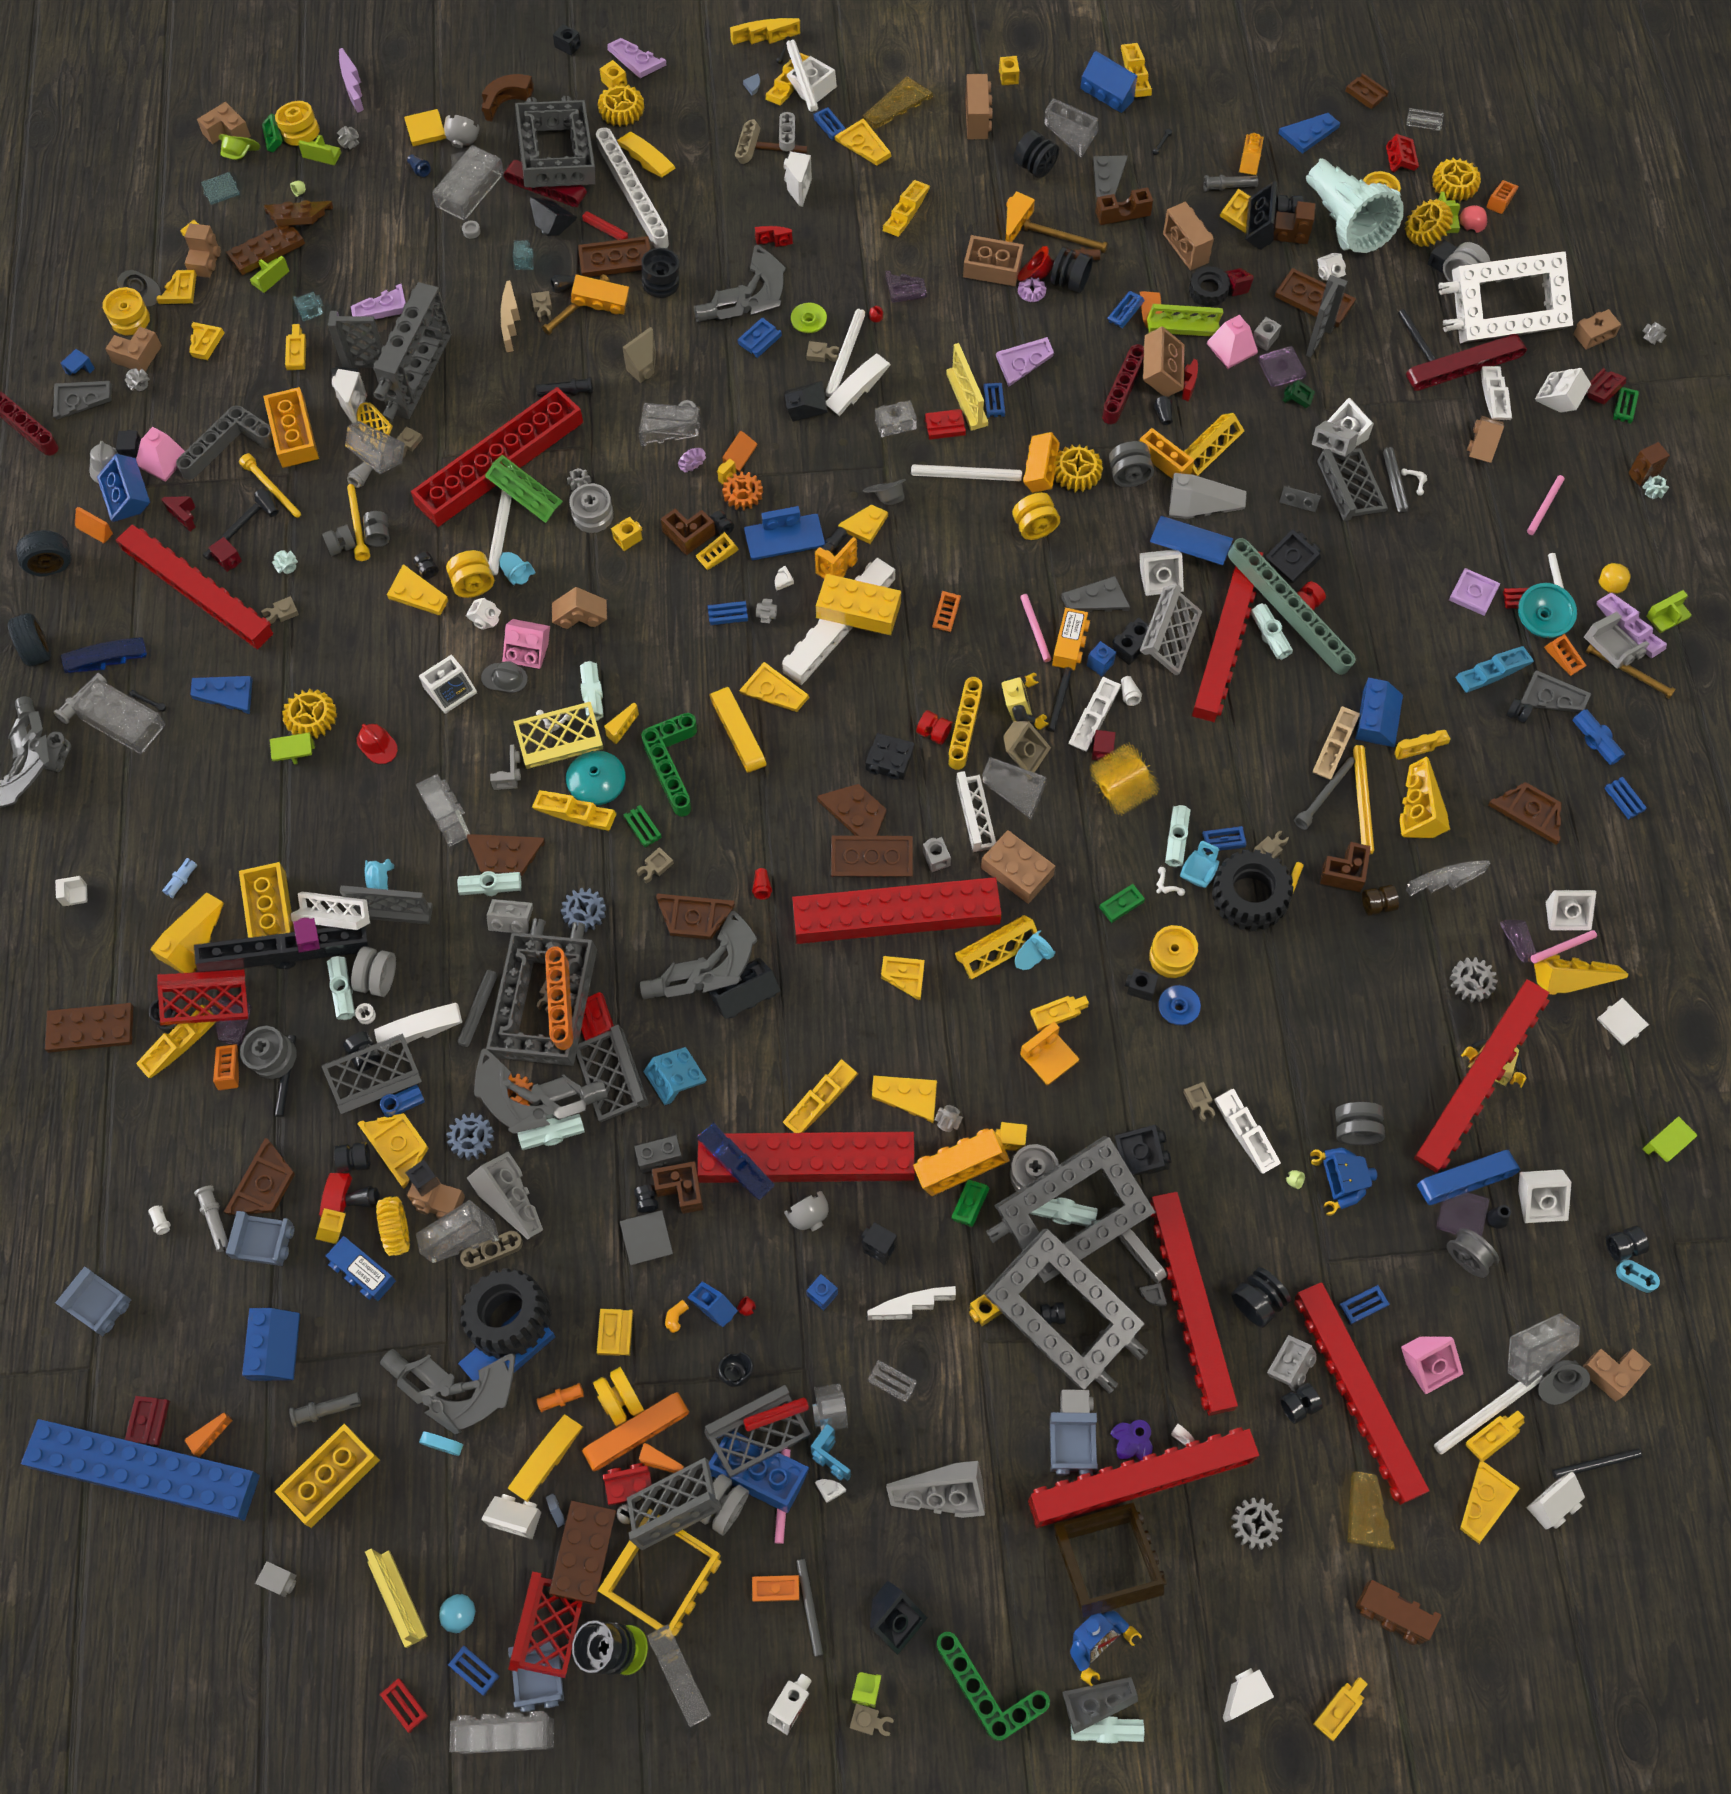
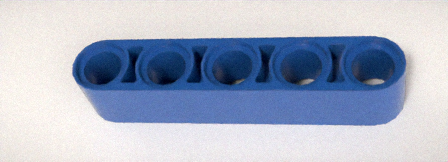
[1417,1150,1520,1205]

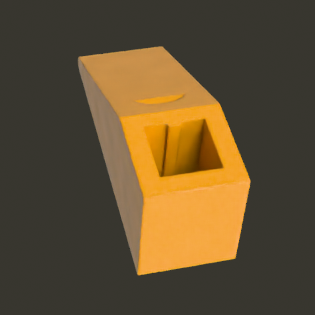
[1239,133,1264,175]

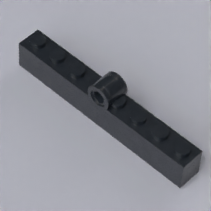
[194,926,368,972]

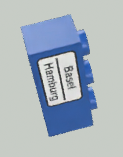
[326,1236,396,1301]

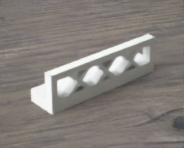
[956,771,996,852]
[291,892,370,930]

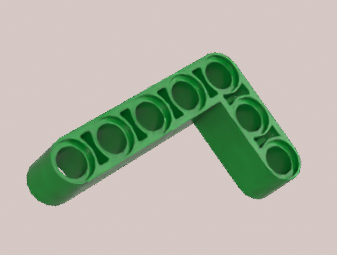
[641,713,697,817]
[937,1632,1050,1741]

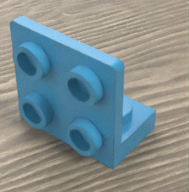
[643,1047,706,1105]
[811,1424,851,1481]

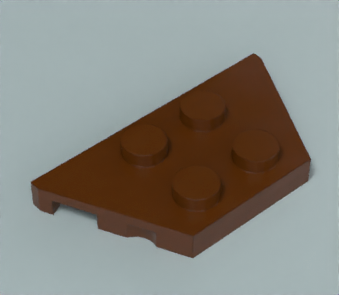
[264,200,333,226]
[1488,782,1561,845]
[817,784,887,836]
[467,834,545,877]
[656,894,735,940]
[224,1138,295,1215]

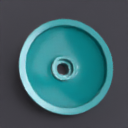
[1518,583,1577,638]
[566,751,626,806]

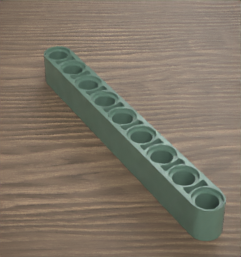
[1228,538,1356,675]

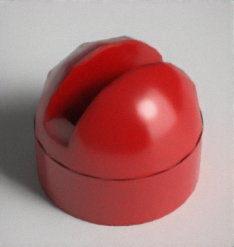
[869,306,883,322]
[737,1296,756,1316]

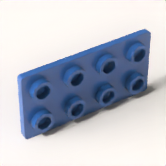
[744,506,825,560]

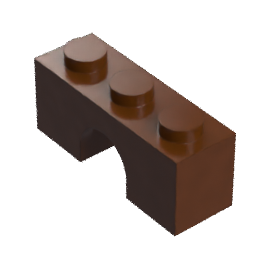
[1095,187,1153,225]

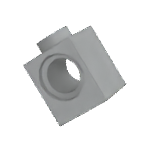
[1253,317,1281,351]
[923,837,951,872]
[1060,1390,1094,1413]
[255,1561,297,1597]

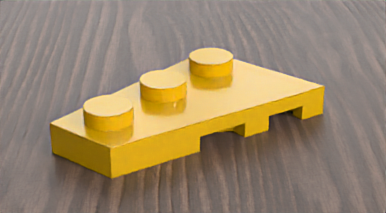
[834,118,891,165]
[387,564,448,615]
[739,662,809,712]
[872,1076,937,1123]
[1460,1461,1520,1544]

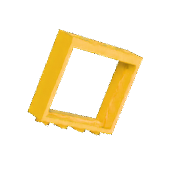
[598,1509,721,1639]

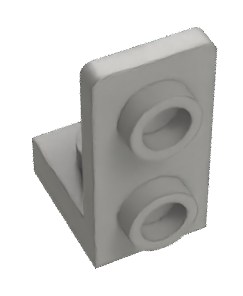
[490,745,521,790]

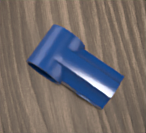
[380,1085,425,1118]

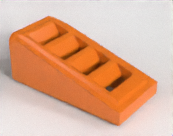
[1487,180,1519,214]
[932,591,961,633]
[1544,634,1587,676]
[213,1044,239,1090]
[185,1413,233,1457]
[639,1443,684,1473]

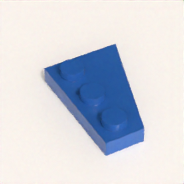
[1278,113,1340,154]
[190,676,252,714]

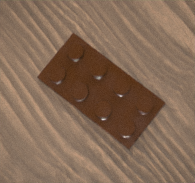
[226,225,305,275]
[578,236,650,277]
[1274,268,1356,327]
[831,835,913,877]
[45,1003,133,1053]
[549,1501,616,1605]

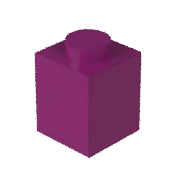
[293,917,320,952]

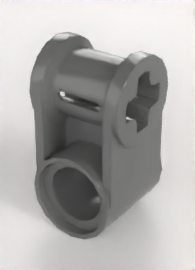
[44,732,71,772]

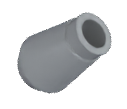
[347,461,373,488]

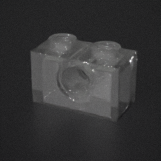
[875,400,917,437]

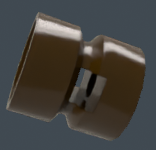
[1362,885,1399,916]

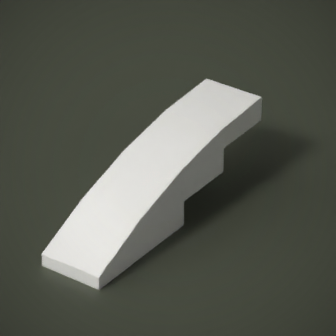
[826,353,891,416]
[1480,366,1512,420]
[1069,677,1121,752]
[374,1003,462,1049]
[1214,1089,1281,1174]
[868,1286,956,1320]

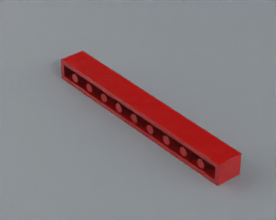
[116,525,273,650]
[1192,552,1263,722]
[1414,979,1550,1172]
[1150,1192,1238,1416]
[1294,1282,1429,1505]

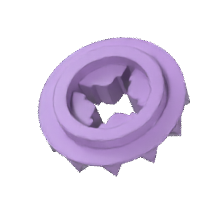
[1018,277,1046,302]
[678,448,706,472]

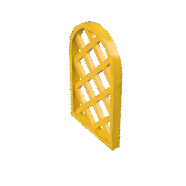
[357,402,393,450]

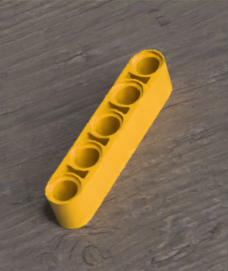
[949,677,982,770]
[710,687,766,773]

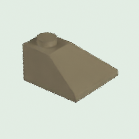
[623,327,656,383]
[1003,721,1051,778]

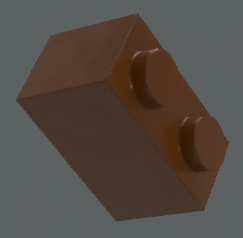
[1628,442,1670,486]

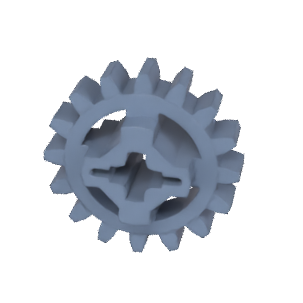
[561,888,606,932]
[447,1113,494,1160]

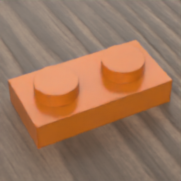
[752,1575,799,1602]

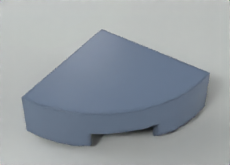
[743,73,760,96]
[546,1494,566,1527]

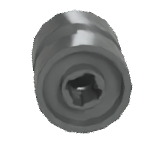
[363,511,390,547]
[322,524,356,557]

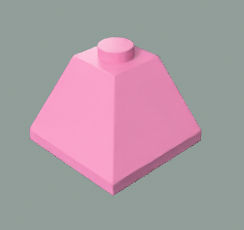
[1207,315,1258,369]
[136,427,185,482]
[1401,1337,1463,1394]

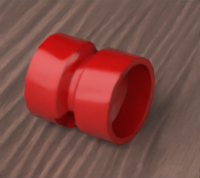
[1290,581,1326,611]
[916,710,953,745]

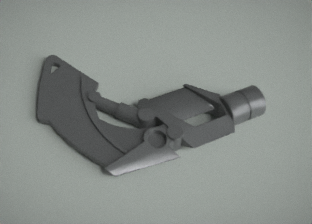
[694,245,786,322]
[0,696,49,808]
[640,911,757,1000]
[474,1049,608,1134]
[380,1349,515,1434]

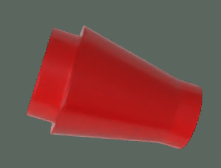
[752,868,772,900]

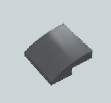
[620,1210,673,1265]

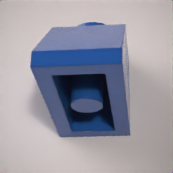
[687,1281,738,1327]

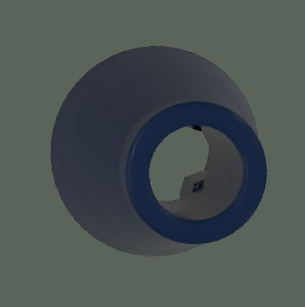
[407,154,431,177]

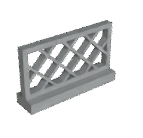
[1140,584,1202,675]

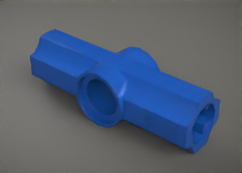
[1572,710,1625,765]

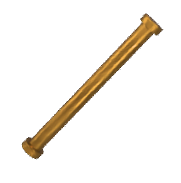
[1024,219,1108,253]
[542,274,610,335]
[1586,644,1675,699]

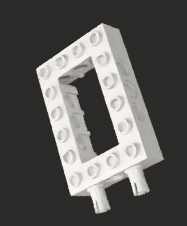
[1439,252,1573,343]

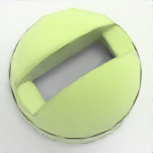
[290,181,306,196]
[1286,1170,1305,1189]

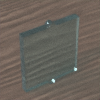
[201,172,240,205]

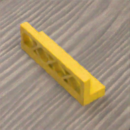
[1183,413,1244,476]
[955,915,1037,979]

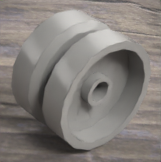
[1443,242,1491,282]
[570,483,613,533]
[351,947,396,997]
[1010,1144,1059,1191]
[700,1474,749,1536]

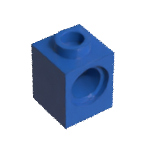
[1087,641,1116,676]
[806,1274,838,1311]

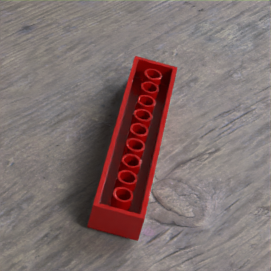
[411,387,583,527]
[792,877,1001,944]
[698,1132,915,1183]
[1028,1427,1259,1529]

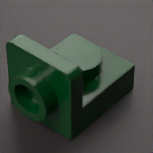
[1283,380,1315,408]

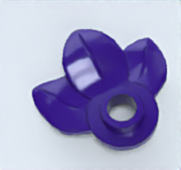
[1111,1420,1153,1461]

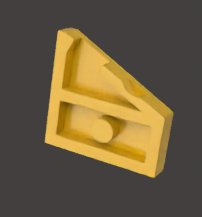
[157,270,197,304]
[881,956,925,1000]

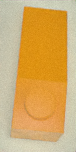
[1006,191,1035,242]

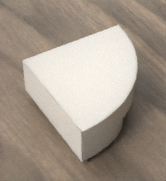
[775,566,794,591]
[1171,1424,1194,1446]
[815,1479,846,1503]

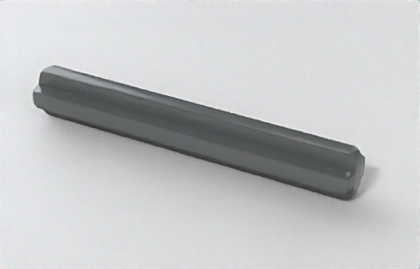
[1383,447,1408,513]
[458,970,497,1047]

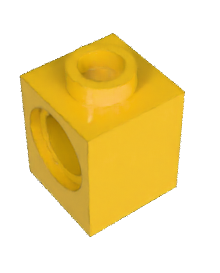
[999,56,1019,85]
[600,60,627,88]
[611,517,642,551]
[996,1122,1027,1151]
[315,1208,346,1244]
[969,1295,1002,1326]

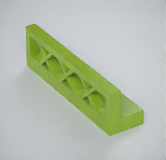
[1147,304,1223,336]

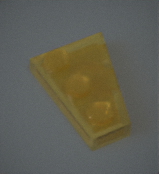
[1348,1471,1395,1550]

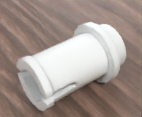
[148,1205,171,1235]

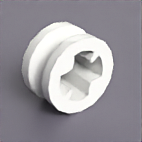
[355,1003,376,1024]

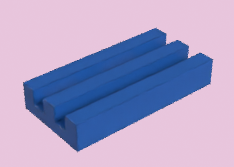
[814,107,846,141]
[1108,291,1145,329]
[983,383,1005,418]
[708,601,748,625]
[1604,777,1646,820]
[1202,826,1246,852]
[1339,1285,1390,1325]
[448,1646,500,1696]

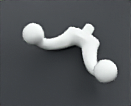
[1401,469,1427,496]
[536,710,572,733]
[1156,867,1185,896]

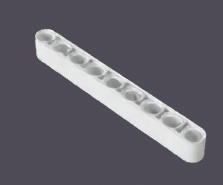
[596,128,669,248]

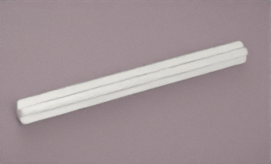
[786,40,818,112]
[826,309,865,397]
[911,464,1022,481]
[488,490,512,575]
[1434,1370,1544,1454]

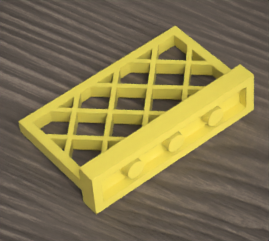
[946,343,988,431]
[514,702,603,769]
[365,1548,428,1648]

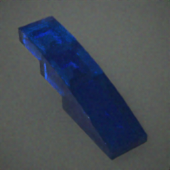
[61,637,147,673]
[697,1122,775,1200]

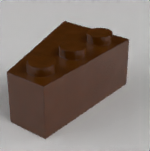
[1356,1580,1441,1646]

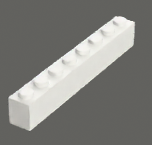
[782,558,895,685]

